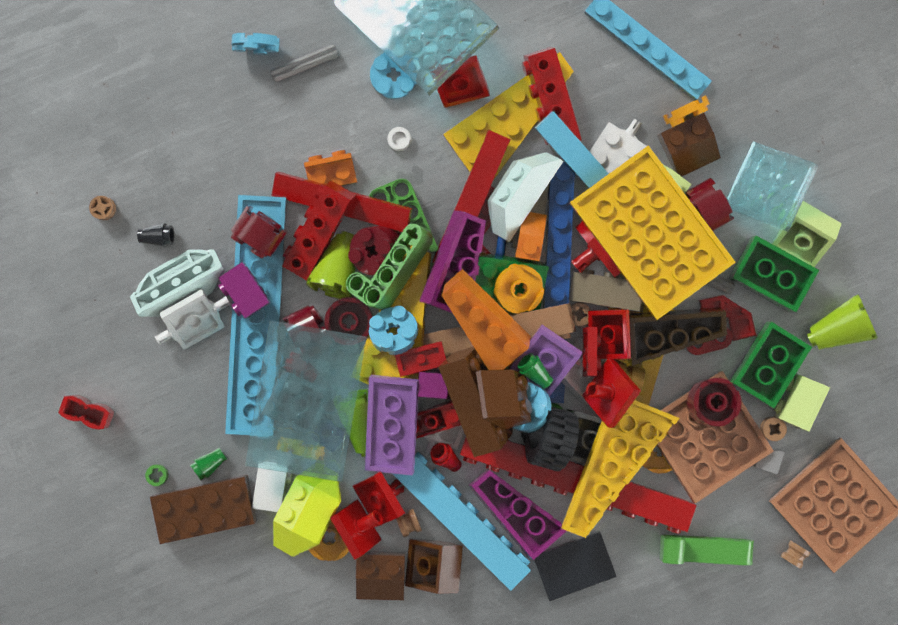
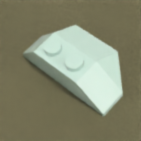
[487,152,563,242]
[130,250,224,317]

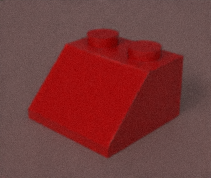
[588,310,631,359]

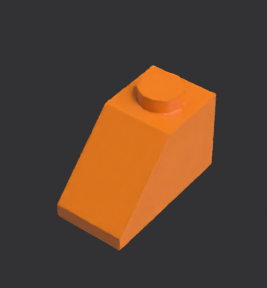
[514,212,547,262]

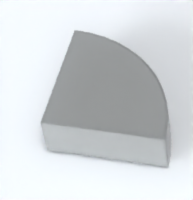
[753,450,785,475]

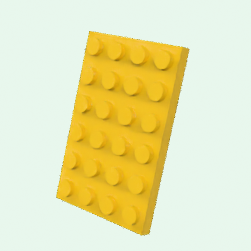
[569,145,736,320]

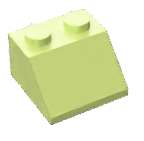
[772,199,842,267]
[774,374,830,432]

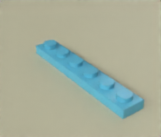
[584,0,712,100]

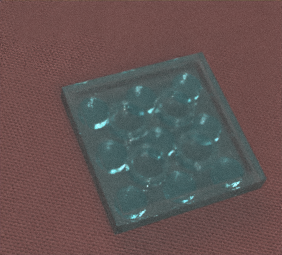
[727,141,819,232]

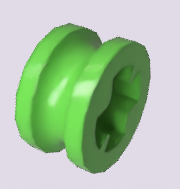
[145,465,168,486]

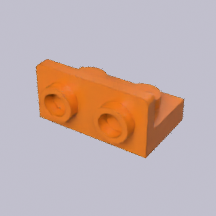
[304,150,357,186]

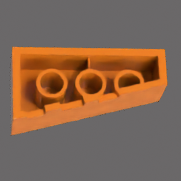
[442,269,531,370]

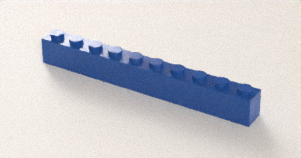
[543,162,575,403]

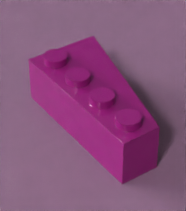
[419,211,486,315]
[468,470,567,560]

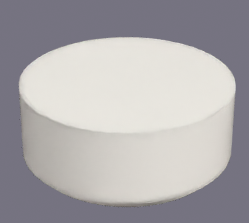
[387,127,411,151]

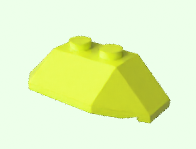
[273,461,341,557]

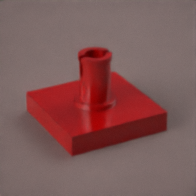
[430,55,490,108]
[571,221,621,277]
[582,359,641,428]
[352,471,405,527]
[330,499,383,560]

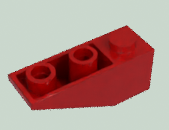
[416,400,461,439]

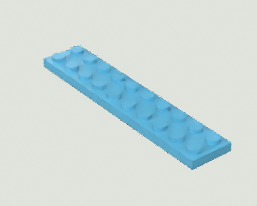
[225,195,287,436]

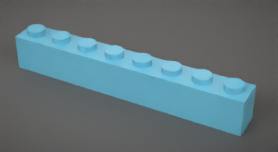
[392,451,531,591]

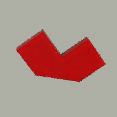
[698,295,757,341]

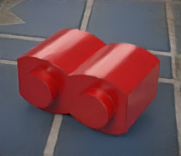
[58,395,115,430]

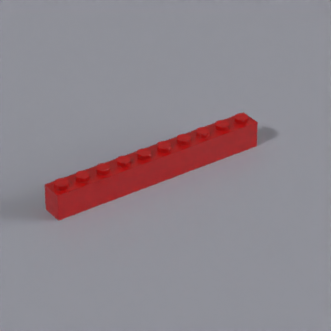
[460,436,697,534]

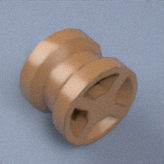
[89,196,116,221]
[571,303,591,326]
[760,417,787,441]
[396,509,422,538]
[781,540,811,569]

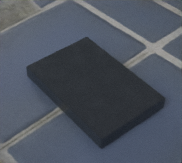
[534,531,617,601]

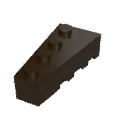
[627,307,727,366]

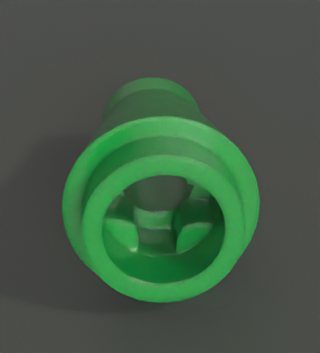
[518,353,553,389]
[190,448,227,481]

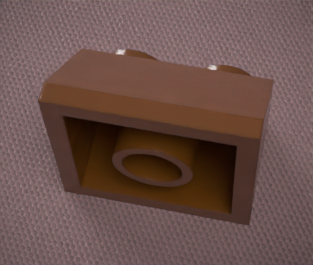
[657,113,721,177]
[476,370,532,429]
[405,539,463,594]
[356,551,405,601]

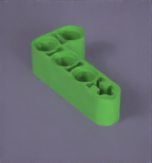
[369,179,438,267]
[346,224,433,310]
[659,534,754,565]

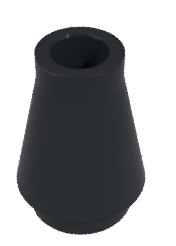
[137,223,175,247]

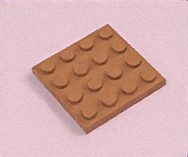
[657,371,773,503]
[769,437,898,573]

